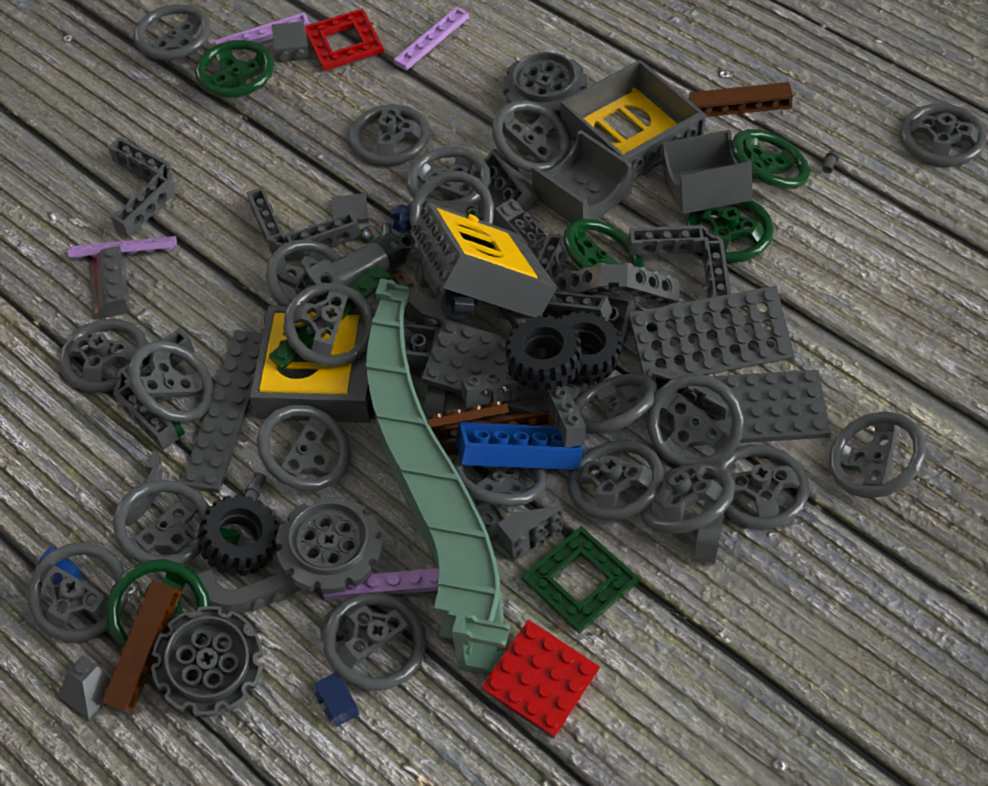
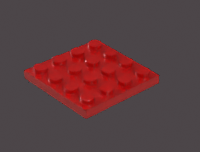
[481,619,600,739]

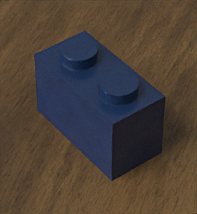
[314,673,360,727]

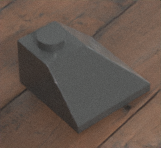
[58,655,111,721]

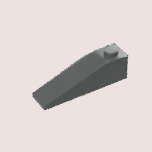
[652,367,728,420]

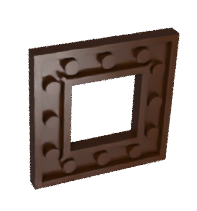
[426,401,509,429]

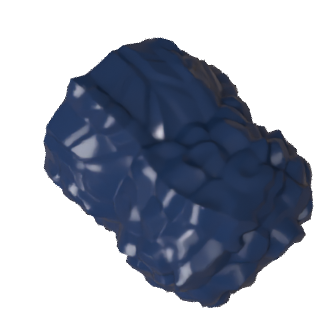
[391,204,424,235]

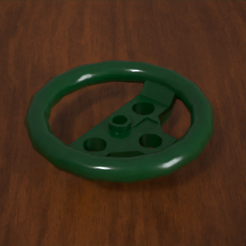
[195,40,274,98]
[731,129,810,189]
[686,200,774,263]
[564,218,643,270]
[106,559,210,663]

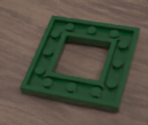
[521,526,640,634]

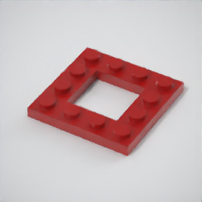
[305,8,384,71]

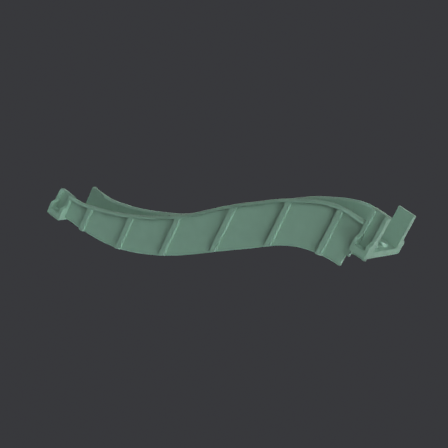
[366,279,510,674]

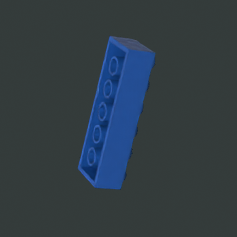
[455,422,583,470]

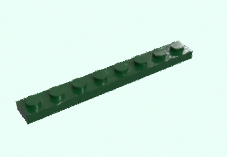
[269,264,390,370]

